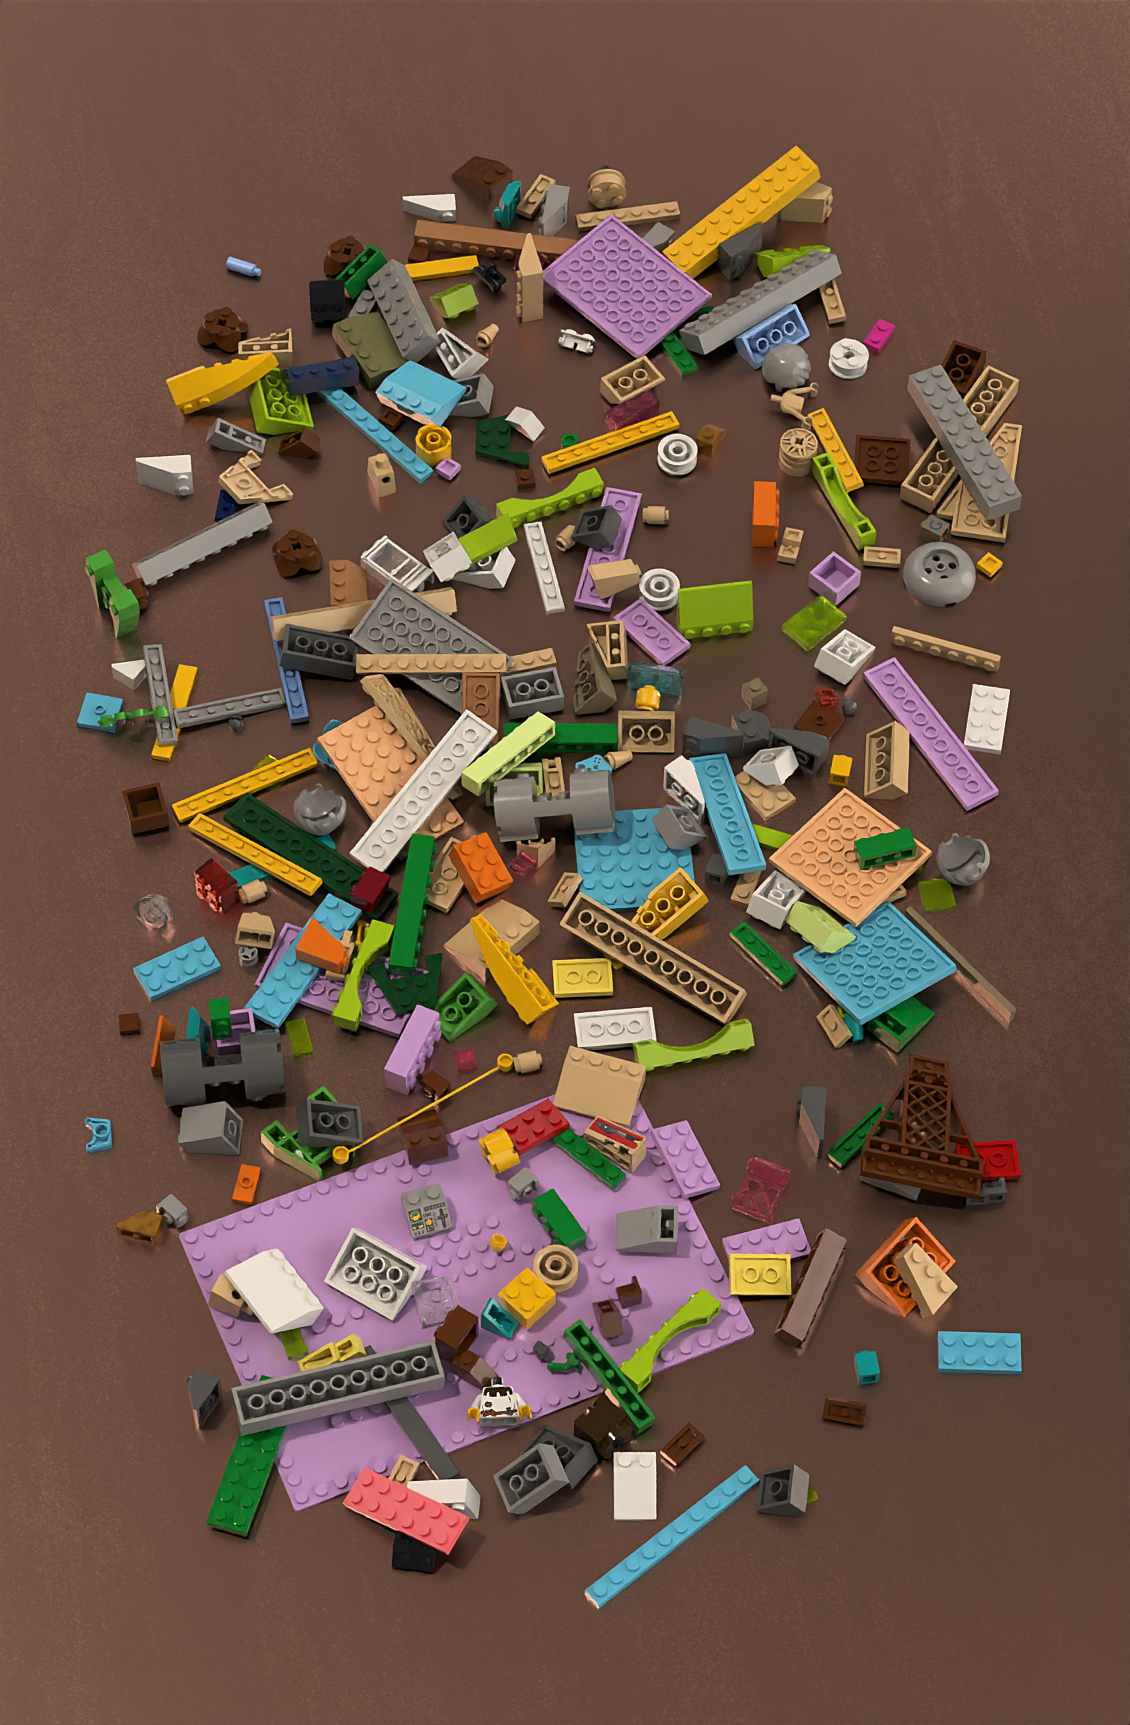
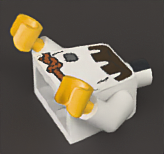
[467,1377,532,1427]

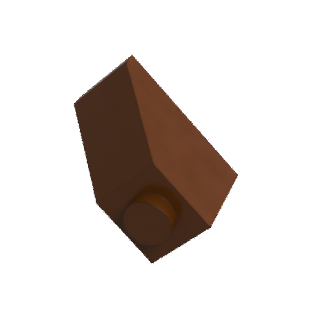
[278,427,321,459]
[592,1299,624,1339]
[452,1347,498,1390]

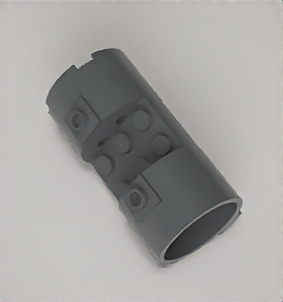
[160,1029,286,1107]

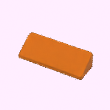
[150,1015,176,1077]

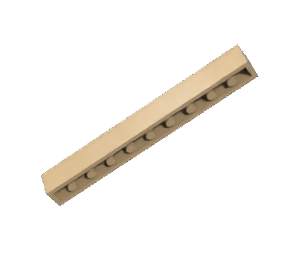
[270,587,457,643]

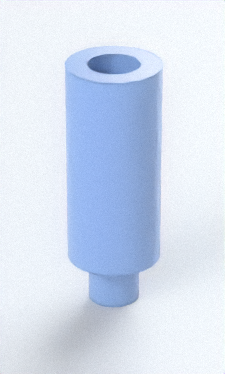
[226,257,261,277]

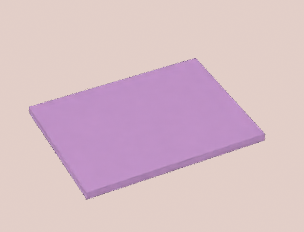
[543,214,712,359]

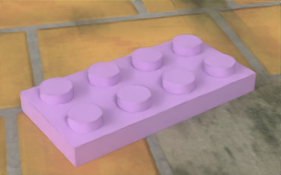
[613,598,690,667]
[650,1120,720,1199]
[722,1218,811,1262]

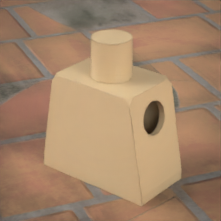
[367,453,396,498]
[235,912,275,949]
[208,1274,254,1318]

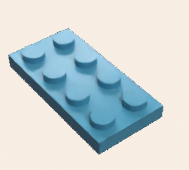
[133,936,221,1001]
[937,1331,1022,1374]

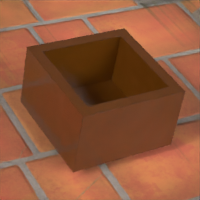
[122,783,169,834]
[434,1305,479,1364]

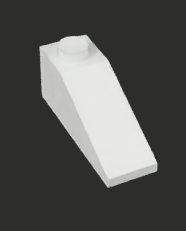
[403,194,456,222]

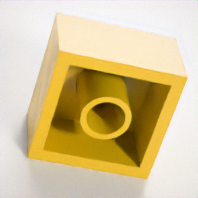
[498,1268,556,1330]

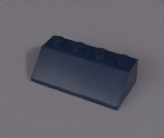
[280,357,360,396]

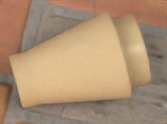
[475,324,499,348]
[603,750,633,770]

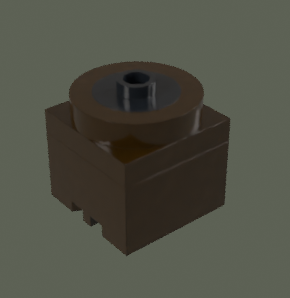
[573,1394,633,1459]

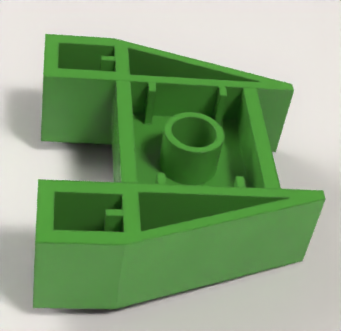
[85,549,140,638]
[261,1086,355,1182]

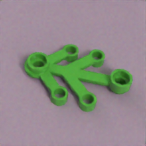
[97,705,170,728]

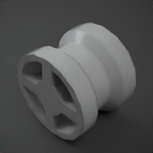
[238,945,258,968]

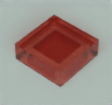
[814,688,839,706]

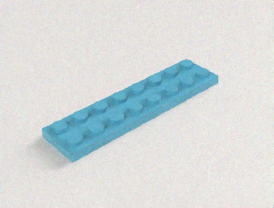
[689,753,766,875]
[244,893,362,1029]

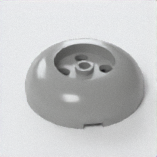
[902,542,976,607]

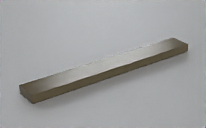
[904,906,1016,1022]

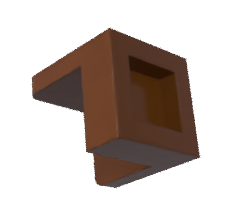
[616,1275,642,1309]

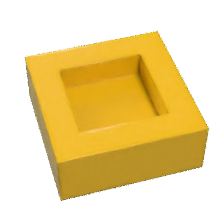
[976,552,1003,577]

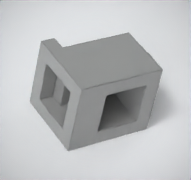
[507,1167,539,1201]
[156,1194,189,1228]

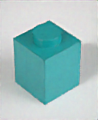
[854,1350,880,1385]

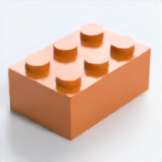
[752,481,779,548]
[448,832,513,904]

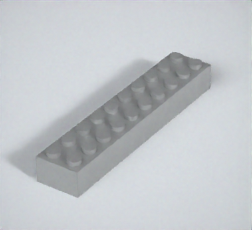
[679,249,842,355]
[907,365,1022,521]
[231,1340,445,1436]

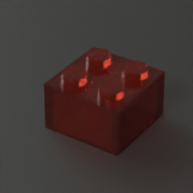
[194,858,240,915]

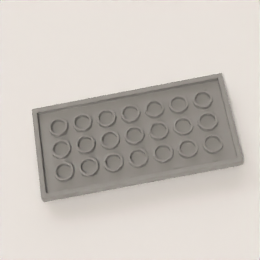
[349,578,514,715]

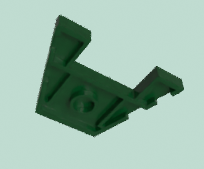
[475,410,530,469]
[367,953,443,1016]

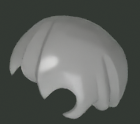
[762,343,811,392]
[293,783,346,836]
[936,833,990,886]

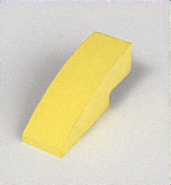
[298,1334,367,1371]

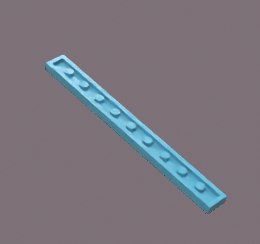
[316,388,434,484]
[585,1465,759,1609]

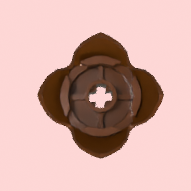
[324,236,366,275]
[197,307,248,353]
[272,530,322,578]

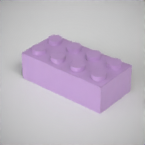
[384,1004,442,1095]

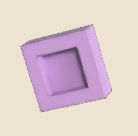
[436,457,461,480]

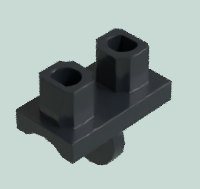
[473,260,507,293]

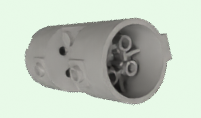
[494,768,616,842]

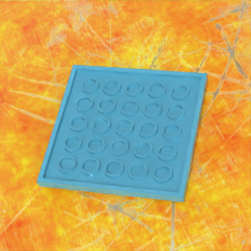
[572,807,695,912]
[793,901,957,1025]

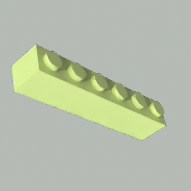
[461,711,555,796]

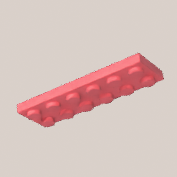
[343,1467,469,1555]

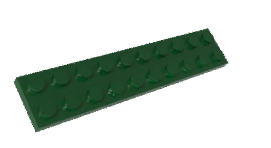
[223,792,398,920]

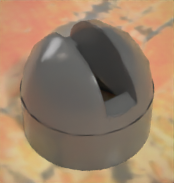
[841,699,858,715]
[229,715,244,732]
[533,1340,551,1359]

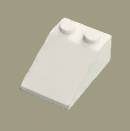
[136,455,193,496]
[423,531,472,582]
[452,547,516,589]
[814,629,876,685]
[663,755,705,825]
[746,870,807,929]
[613,1452,656,1521]

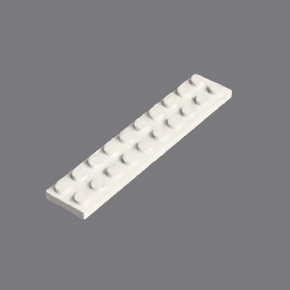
[350,709,497,872]

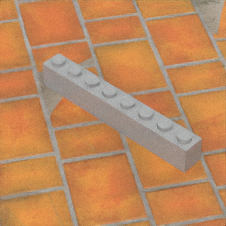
[132,502,273,587]

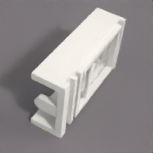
[360,535,434,592]

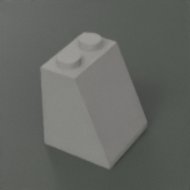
[178,1101,243,1155]

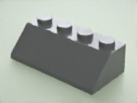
[279,624,359,680]

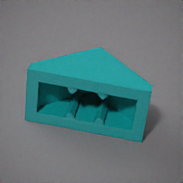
[481,1298,518,1339]

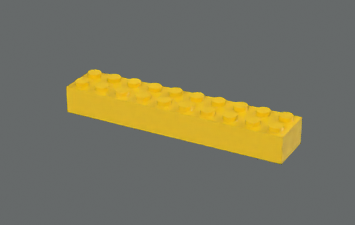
[662,146,821,279]

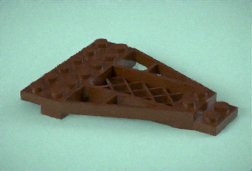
[860,1054,984,1200]

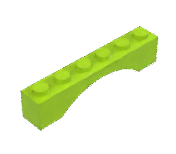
[811,452,876,551]
[496,468,604,528]
[331,919,395,1032]
[633,1018,755,1071]
[619,1288,721,1393]

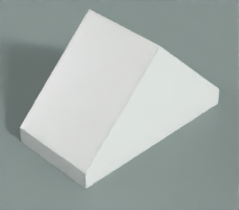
[505,406,545,442]
[111,660,147,690]

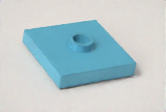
[77,693,124,733]

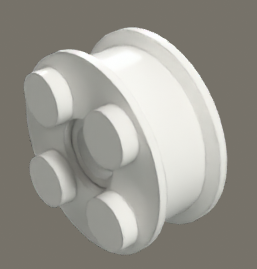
[829,338,869,379]
[657,434,697,475]
[639,569,680,611]

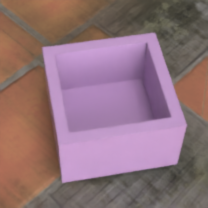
[808,551,861,606]
[216,1008,255,1055]

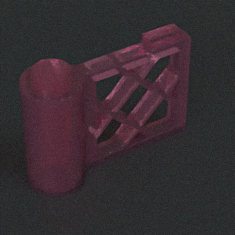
[730,1155,793,1224]

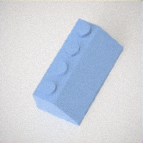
[732,304,810,369]

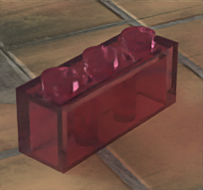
[605,389,659,433]

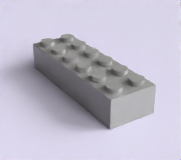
[367,259,441,363]

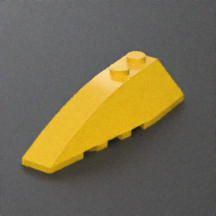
[166,352,278,415]
[604,867,709,970]
[470,914,559,1024]

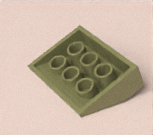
[332,312,409,389]

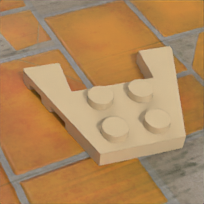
[218,450,293,504]

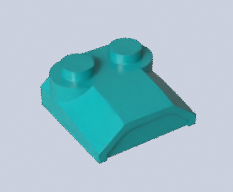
[493,180,521,228]
[186,1007,211,1057]

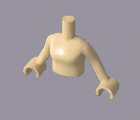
[770,383,819,431]

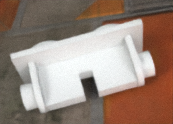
[558,329,596,354]

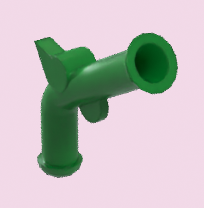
[547,1352,579,1373]

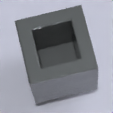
[705,853,728,887]

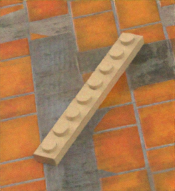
[356,654,506,674]

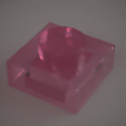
[509,851,536,878]
[453,1048,477,1072]

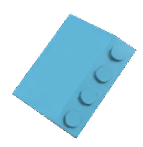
[375,360,467,427]

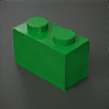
[209,997,233,1040]

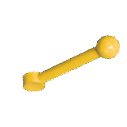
[355,920,365,947]

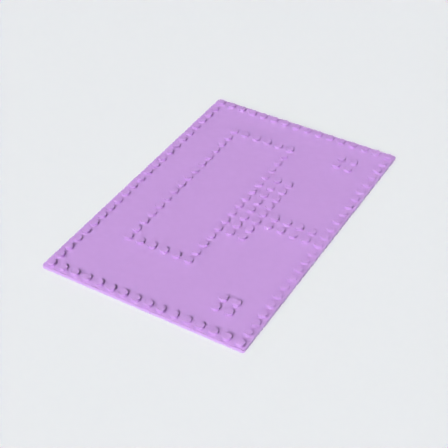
[179,1094,754,1512]

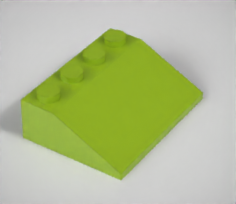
[246,368,314,435]
[676,581,753,639]

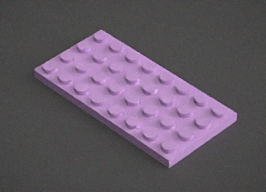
[255,922,428,1038]

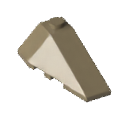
[573,642,617,715]

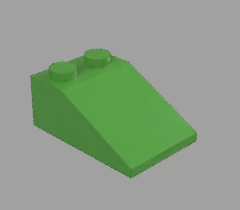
[433,973,499,1041]

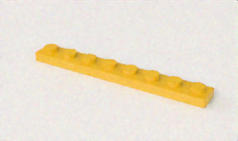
[541,411,680,474]
[172,748,318,823]
[188,813,322,896]

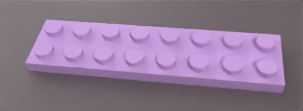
[574,487,642,612]

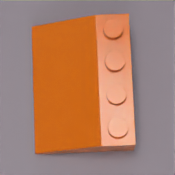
[855,1217,956,1317]

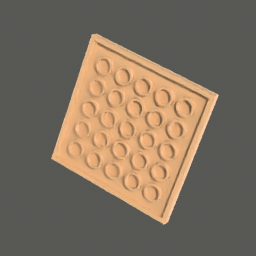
[769,788,932,927]

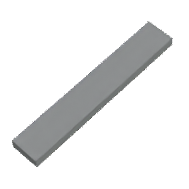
[143,644,178,746]
[173,688,286,729]

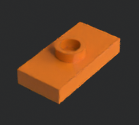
[232,1164,261,1206]

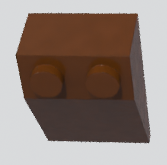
[452,156,513,203]
[942,340,986,395]
[397,1109,449,1165]

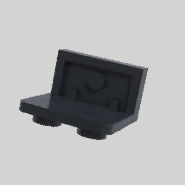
[309,279,346,323]
[392,1531,436,1572]

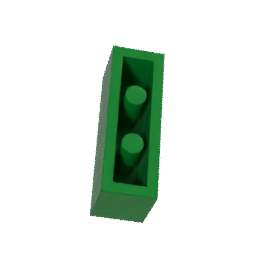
[334,244,388,300]
[854,828,916,870]
[531,1188,586,1251]

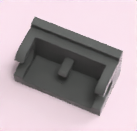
[964,1177,1007,1206]

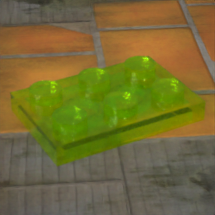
[781,595,847,651]

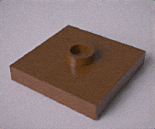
[794,700,845,740]

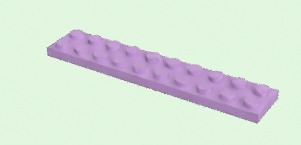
[863,657,999,811]

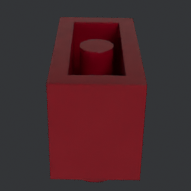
[350,866,390,914]

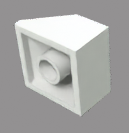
[743,746,799,786]

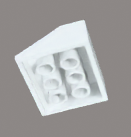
[324,1227,427,1321]
[224,1248,324,1334]

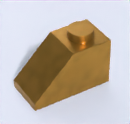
[696,424,727,458]
[116,1211,164,1246]

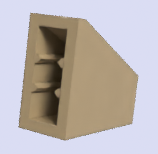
[587,559,641,600]

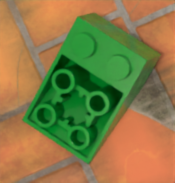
[867,996,935,1053]

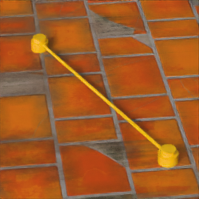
[333,1054,513,1164]

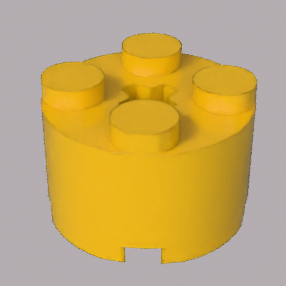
[415,424,452,467]
[477,1127,520,1175]

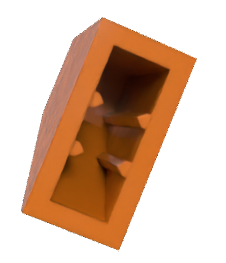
[295,918,349,974]

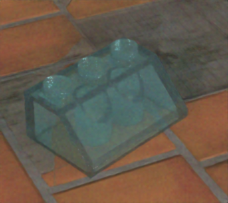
[627,660,686,698]

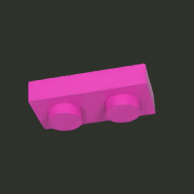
[863,318,895,353]

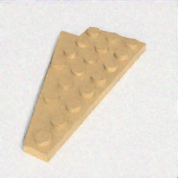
[936,423,1022,543]
[360,674,463,800]

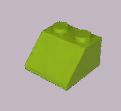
[429,284,479,319]

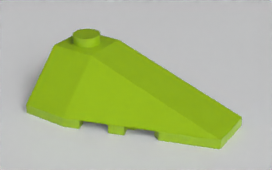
[753,245,830,277]

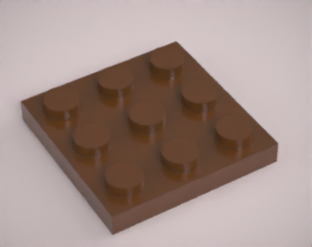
[854,435,910,485]

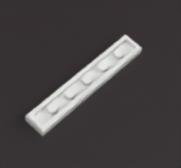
[523,521,565,615]

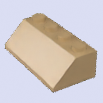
[864,721,910,800]

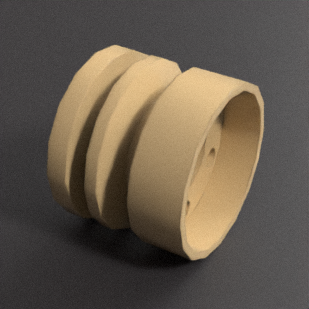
[779,428,818,477]

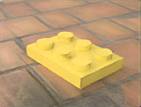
[552,958,613,998]
[729,1254,791,1296]

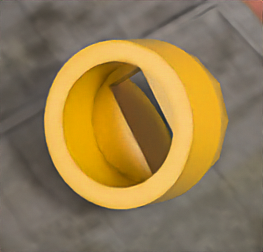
[490,1234,507,1252]

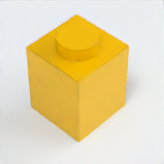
[829,755,853,787]

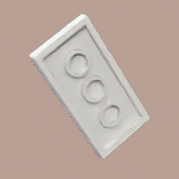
[964,684,1010,755]
[574,1007,656,1050]

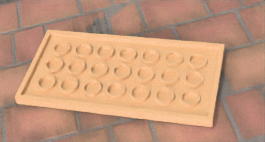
[317,706,464,860]

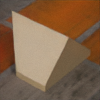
[517,838,555,868]

